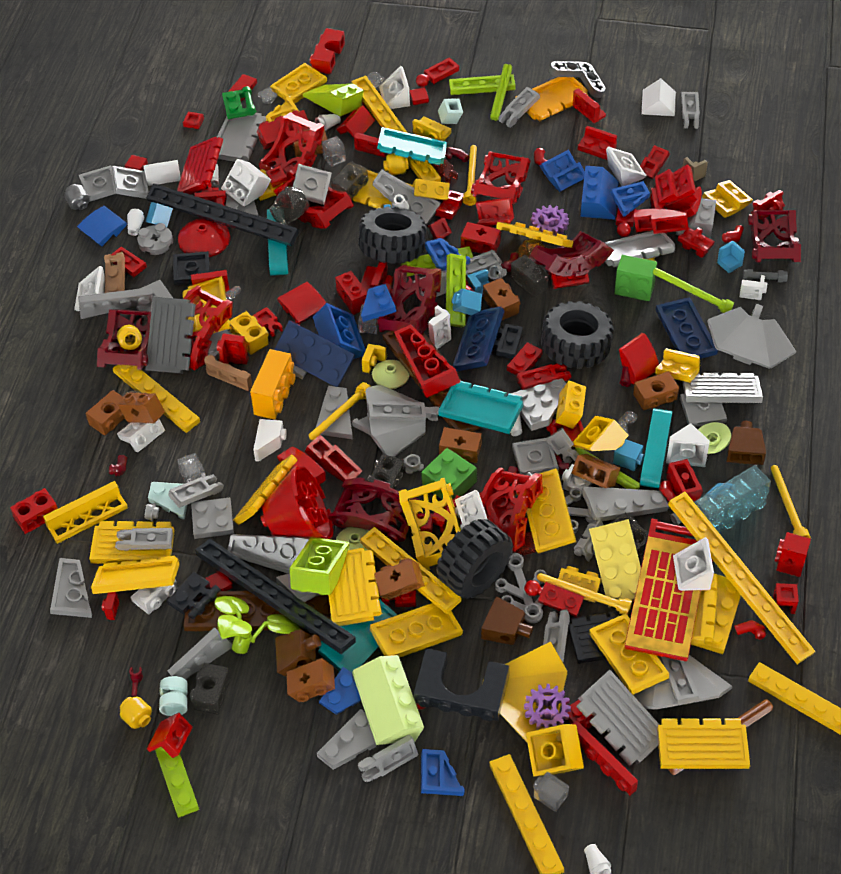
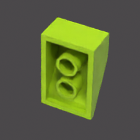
[303,84,364,117]
[289,537,350,595]

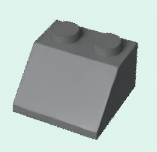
[676,198,716,239]

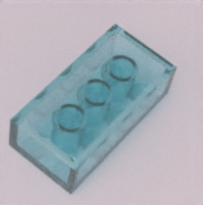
[694,465,771,533]

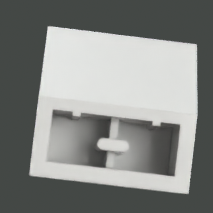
[221,159,271,206]

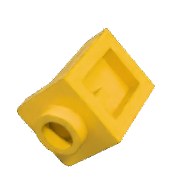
[362,344,387,373]

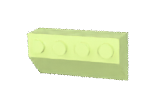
[352,655,424,745]

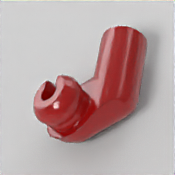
[734,620,766,639]

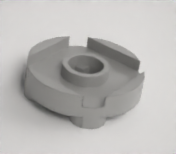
[137,223,173,255]

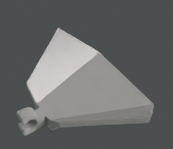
[707,304,796,369]
[365,385,439,461]
[634,655,732,709]

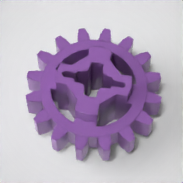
[531,205,569,236]
[524,684,571,730]

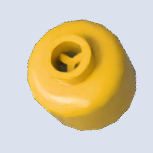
[383,153,409,175]
[117,325,142,350]
[120,696,152,729]

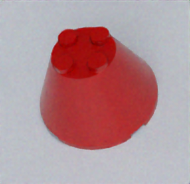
[261,465,334,539]

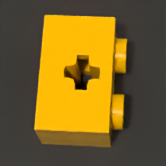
[555,381,586,429]

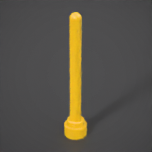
[463,145,477,206]
[309,382,370,440]
[771,465,811,539]
[537,573,633,615]

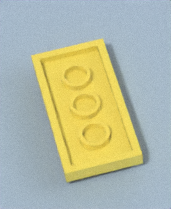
[589,519,641,607]

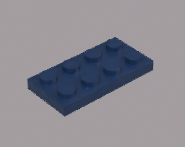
[656,297,718,359]
[453,306,504,371]
[274,320,355,387]

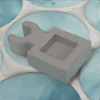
[546,429,579,464]

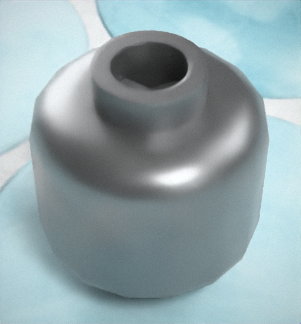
[64,184,90,210]

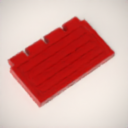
[177,137,223,195]

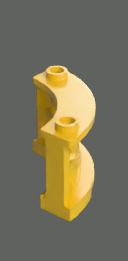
[398,478,461,570]

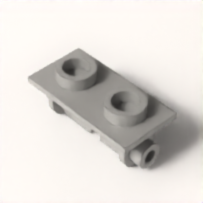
[574,519,603,562]

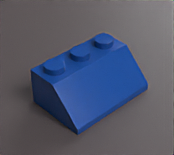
[581,166,619,219]
[313,303,366,359]

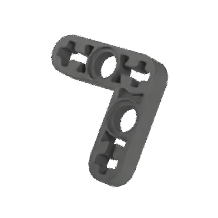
[548,61,605,98]

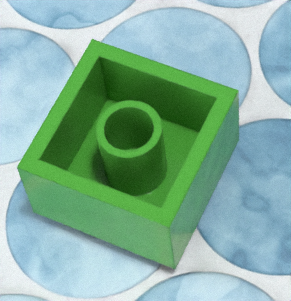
[615,255,657,301]
[422,448,477,499]

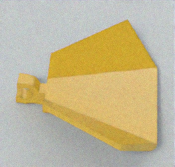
[483,642,567,742]

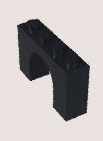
[414,648,510,721]

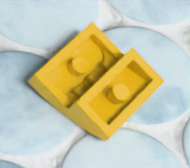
[702,180,753,218]

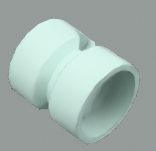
[159,676,188,716]

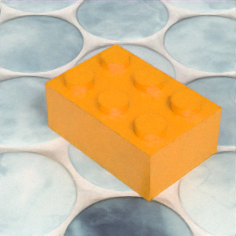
[250,349,295,420]

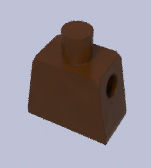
[726,421,766,465]
[481,597,533,645]
[275,630,321,677]

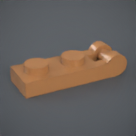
[104,252,125,293]
[204,355,252,391]

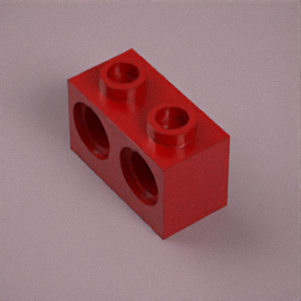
[10,488,58,534]

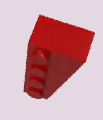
[394,324,460,398]

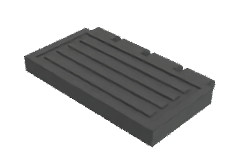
[145,297,196,374]

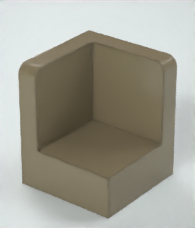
[683,157,708,181]

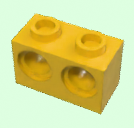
[229,311,269,355]

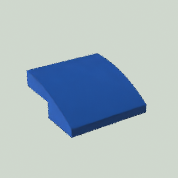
[540,150,585,192]
[77,206,127,247]

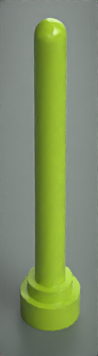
[653,268,734,313]

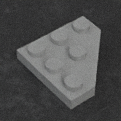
[511,379,566,431]

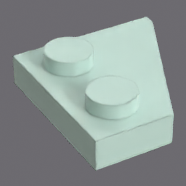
[148,482,187,519]

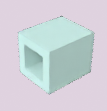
[438,99,463,124]

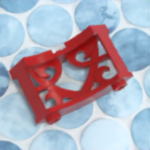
[259,112,325,188]
[471,151,531,205]
[273,175,354,229]
[183,285,233,370]
[480,468,543,551]

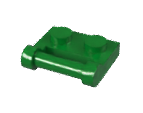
[222,86,256,119]

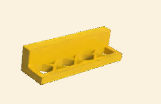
[43,481,128,544]

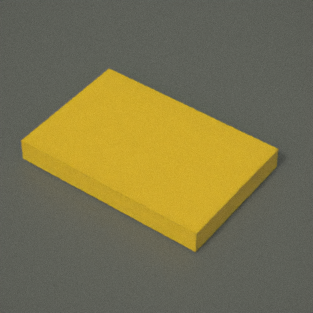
[270,63,327,104]

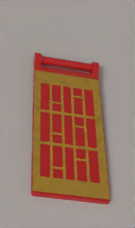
[624,518,701,661]

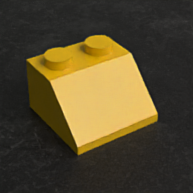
[573,416,629,451]
[526,724,584,777]

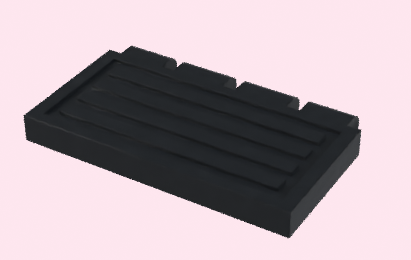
[568,608,633,664]

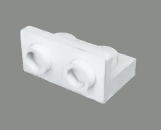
[428,305,451,349]
[117,419,165,452]
[455,490,488,530]
[131,578,178,614]

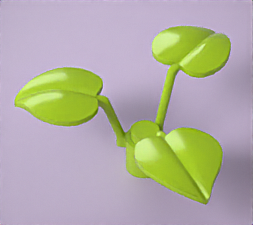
[214,596,301,654]

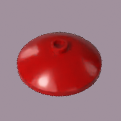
[178,218,230,257]

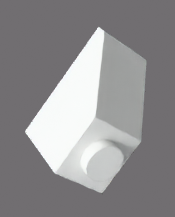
[253,419,286,461]

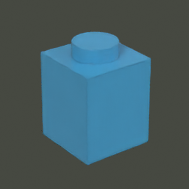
[452,289,482,315]
[613,439,645,471]

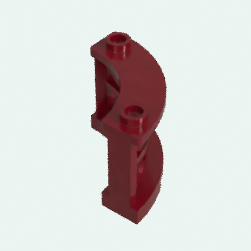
[748,210,801,262]
[528,231,614,277]
[378,265,442,334]
[97,309,151,370]
[328,478,419,543]

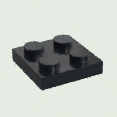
[173,251,210,285]

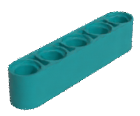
[267,208,288,276]
[640,408,672,489]

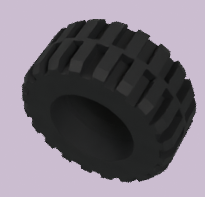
[358,207,427,264]
[541,301,614,369]
[436,519,513,599]

